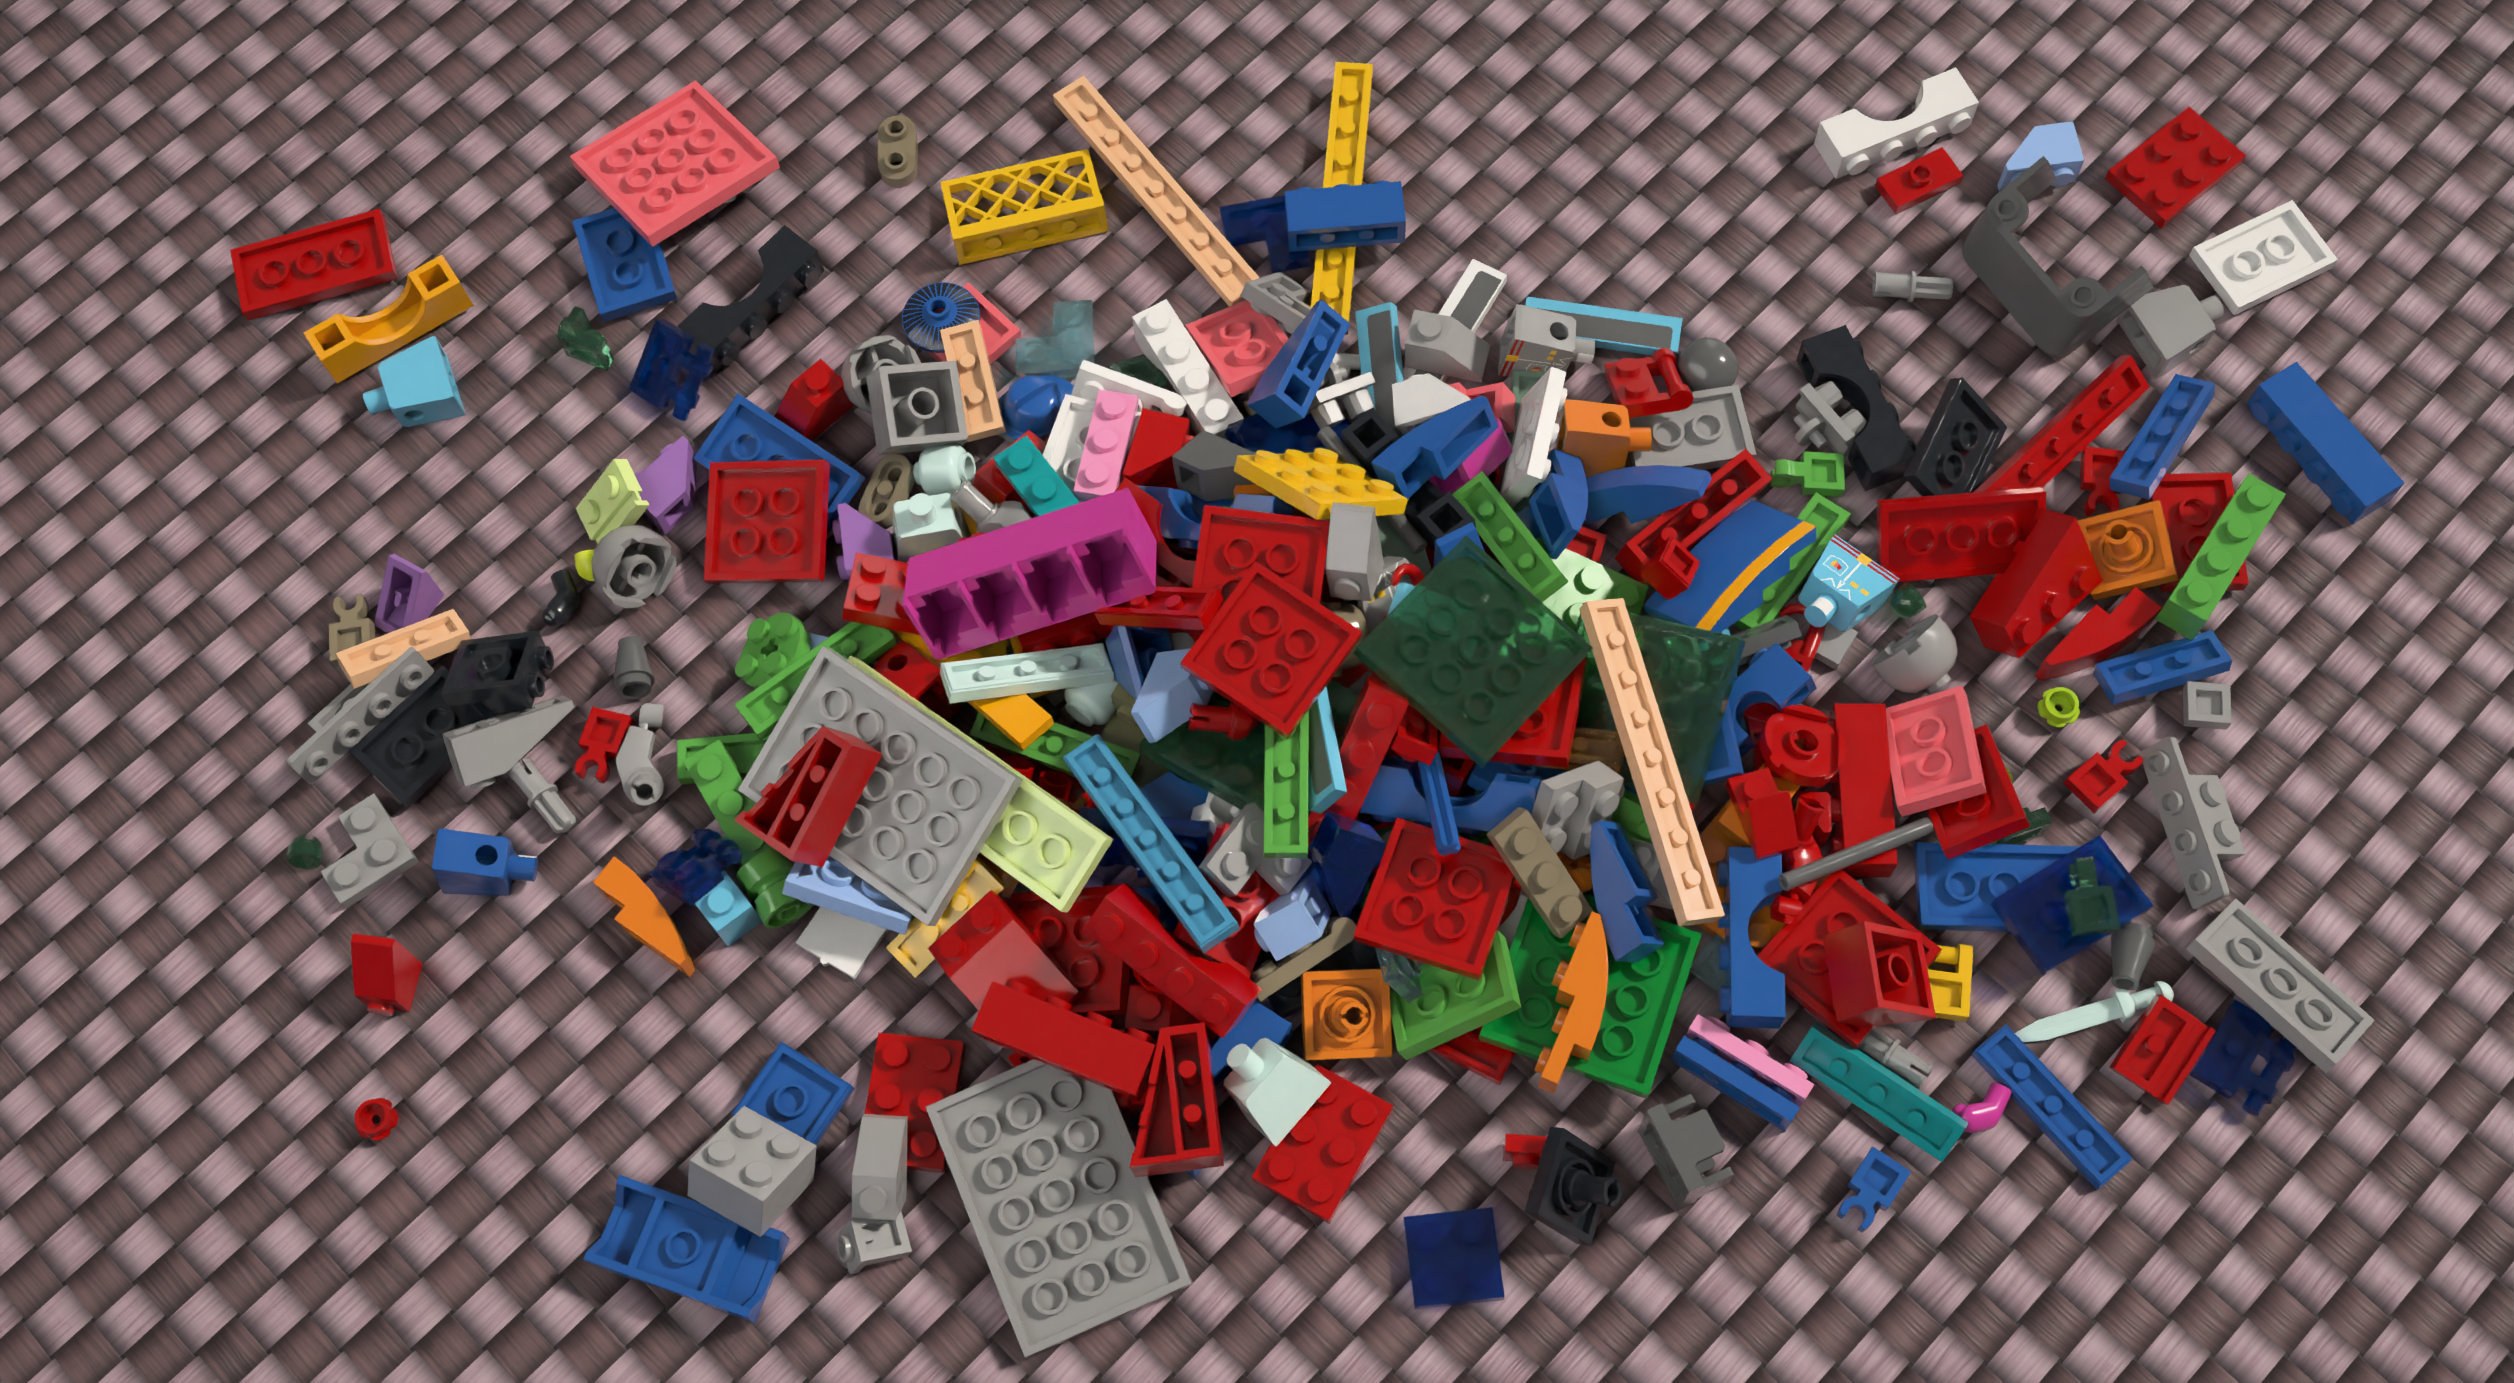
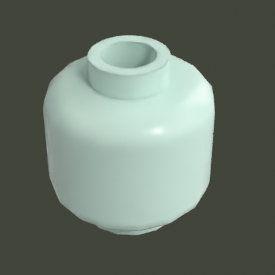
[913,444,976,496]
[1064,675,1118,727]

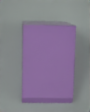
[374,554,444,633]

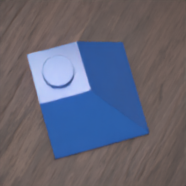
[1105,625,1174,700]

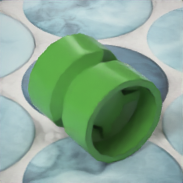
[736,849,812,929]

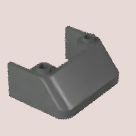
[1962,156,2153,358]

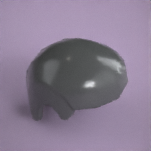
[1676,337,1739,392]

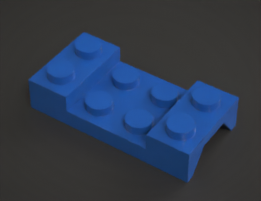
[583,1175,790,1324]

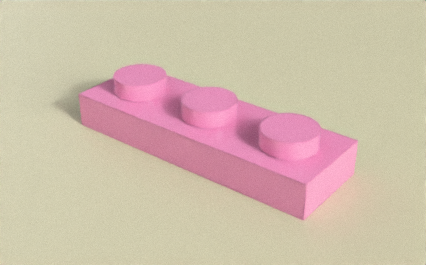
[1073,390,1139,501]
[1686,1014,1814,1107]

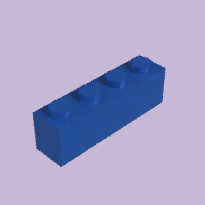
[2247,362,2404,525]

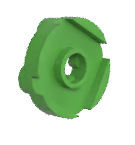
[735,613,811,689]

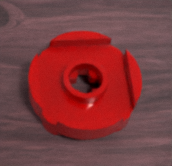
[1759,705,1847,787]

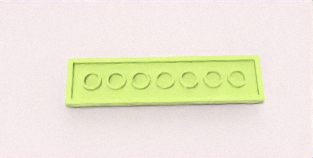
[847,656,1113,912]

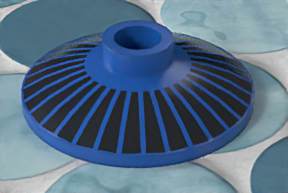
[902,282,980,353]

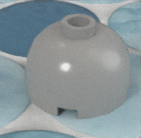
[841,335,921,414]
[591,525,677,608]
[1871,614,1958,693]

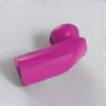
[1952,1083,2012,1133]

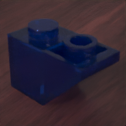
[1309,811,1385,918]

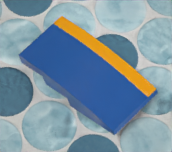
[1644,500,1816,641]

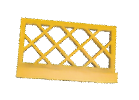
[940,149,1109,265]

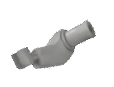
[950,480,1032,533]
[616,703,664,806]

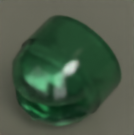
[1890,582,1926,618]
[286,834,323,869]

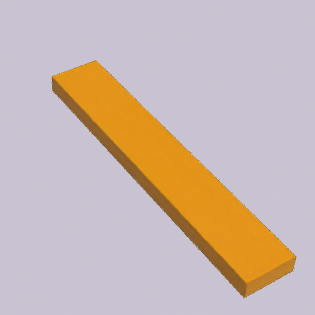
[889,629,1054,751]

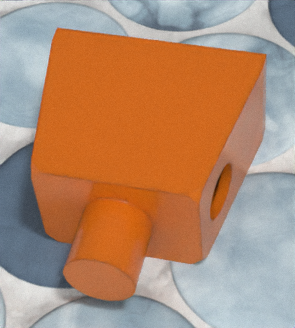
[1555,399,1652,477]

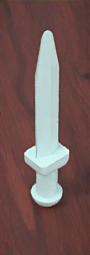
[2015,981,2174,1043]

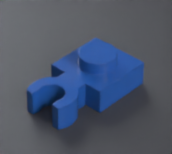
[1837,1146,1911,1233]

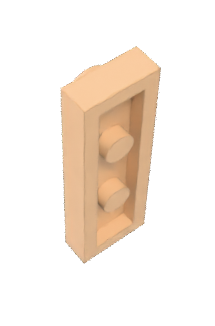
[940,320,1006,442]
[336,609,471,689]

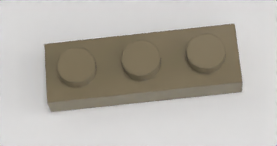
[1486,807,1593,938]

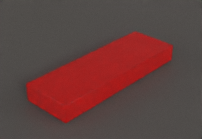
[1095,586,1224,630]

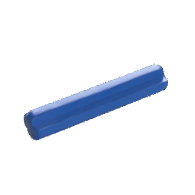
[1418,750,1461,856]

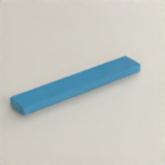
[1062,734,1240,954]

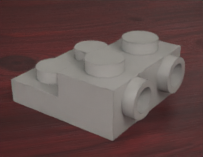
[1531,760,1624,860]

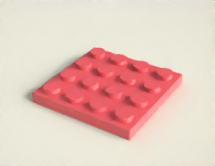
[570,80,780,247]

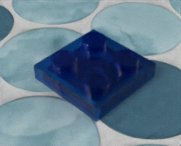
[1403,1207,1505,1310]

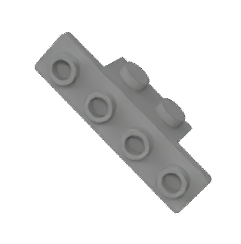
[287,647,434,784]
[2140,737,2245,909]

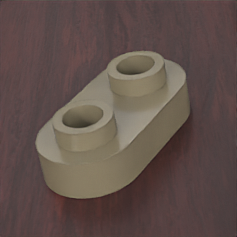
[878,115,918,188]
[858,454,915,529]

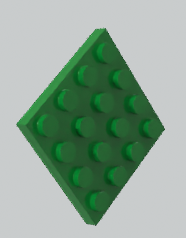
[1479,893,1702,1099]

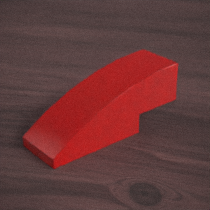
[2035,587,2162,681]

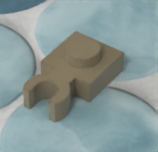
[329,593,375,667]

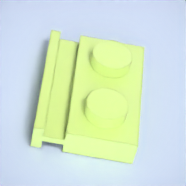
[576,459,649,544]

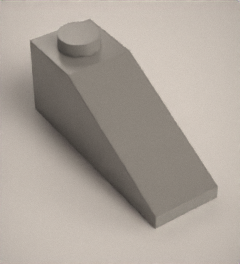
[442,695,574,789]

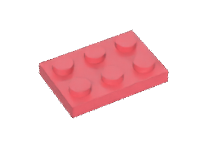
[1186,300,1289,397]
[1886,685,1987,817]

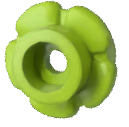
[2037,687,2080,728]

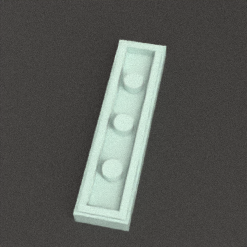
[940,643,1114,703]

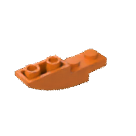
[1534,911,1608,1094]

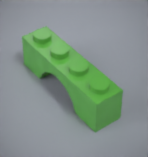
[2155,473,2286,640]

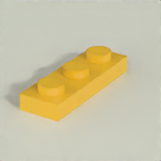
[886,856,1008,978]

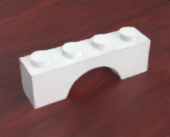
[1814,67,1979,179]
[1132,299,1246,445]

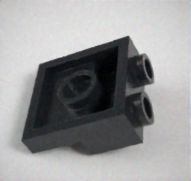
[441,630,554,714]

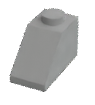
[1404,309,1490,382]
[1325,502,1384,602]
[852,1114,908,1220]

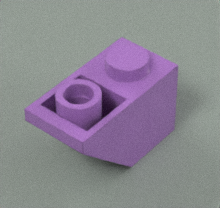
[635,436,697,535]
[833,503,897,583]

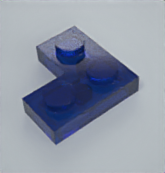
[1219,195,1310,273]

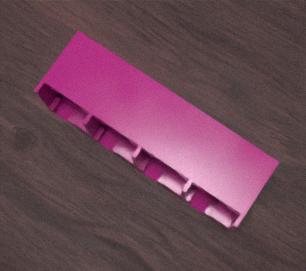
[902,488,1157,659]

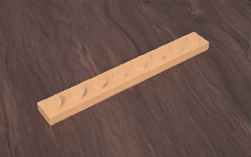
[1053,75,1260,307]
[1579,598,1725,927]

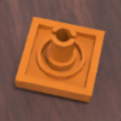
[2078,500,2179,600]
[1300,968,1392,1060]

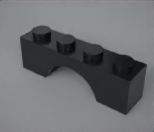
[675,225,825,374]
[1796,325,1916,491]
[1341,408,1476,552]

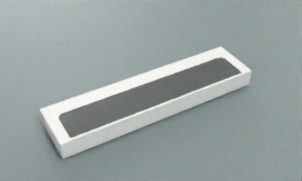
[1403,259,1507,382]

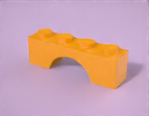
[304,254,474,384]

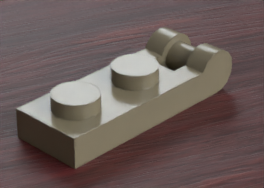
[1251,916,1356,1002]

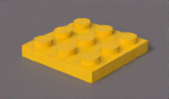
[1233,448,1408,520]

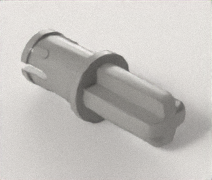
[1872,271,1954,302]
[508,758,576,833]
[1857,1029,1934,1089]

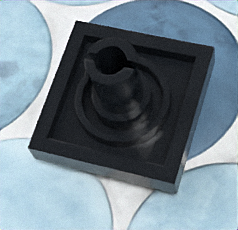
[1524,1127,1622,1246]

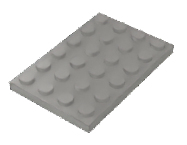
[738,646,1023,926]
[926,1059,1193,1358]

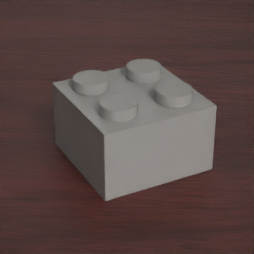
[866,361,968,455]
[687,1106,817,1237]

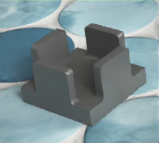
[1638,1094,1734,1210]

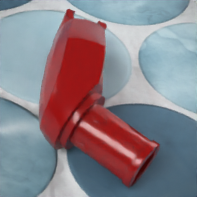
[1188,703,1261,741]
[1770,794,1825,924]

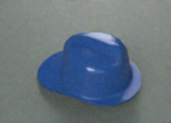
[998,375,1074,440]

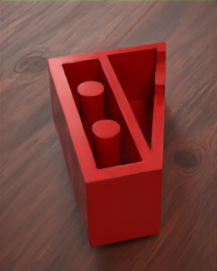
[1970,508,2103,659]
[734,726,882,867]
[1129,1022,1224,1178]

